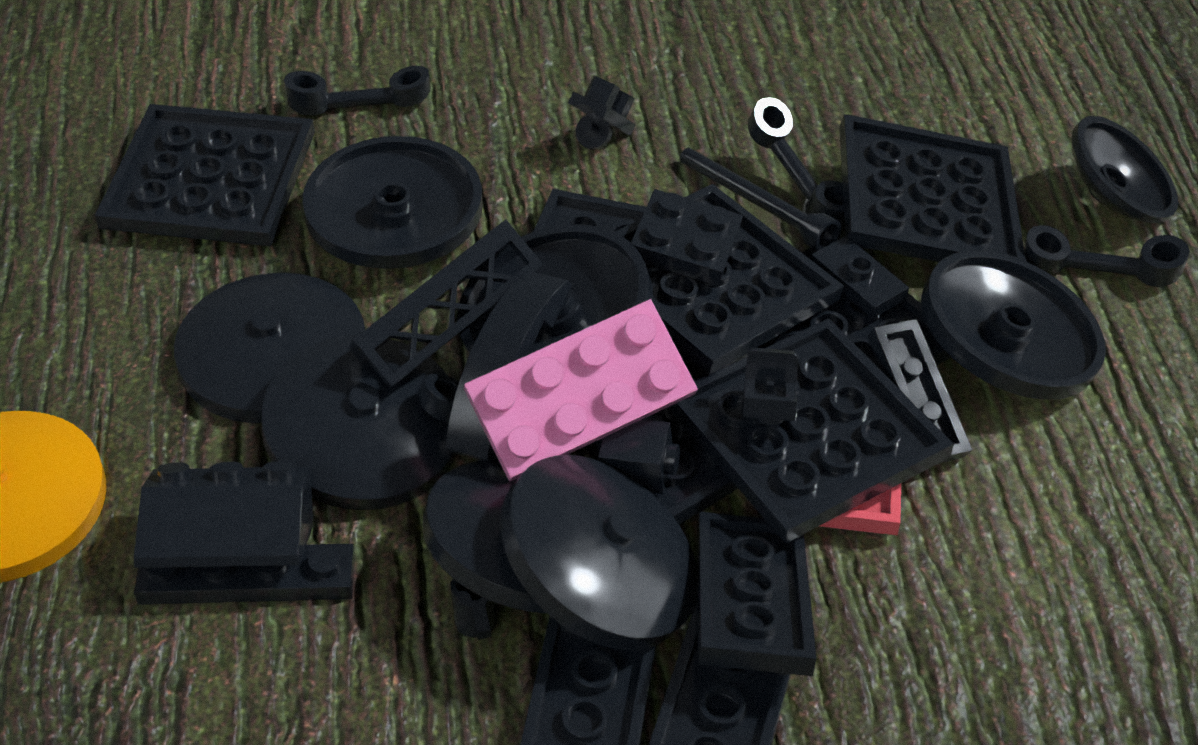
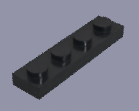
[134,543,356,605]

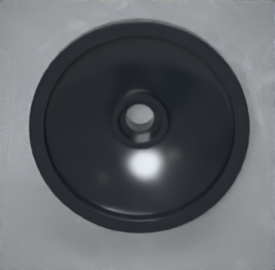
[1072,116,1178,223]

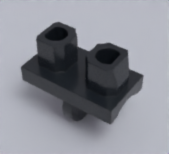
[568,76,635,150]

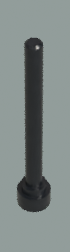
[680,148,842,251]

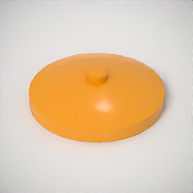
[0,411,106,583]

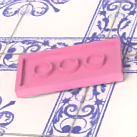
[464,299,698,482]

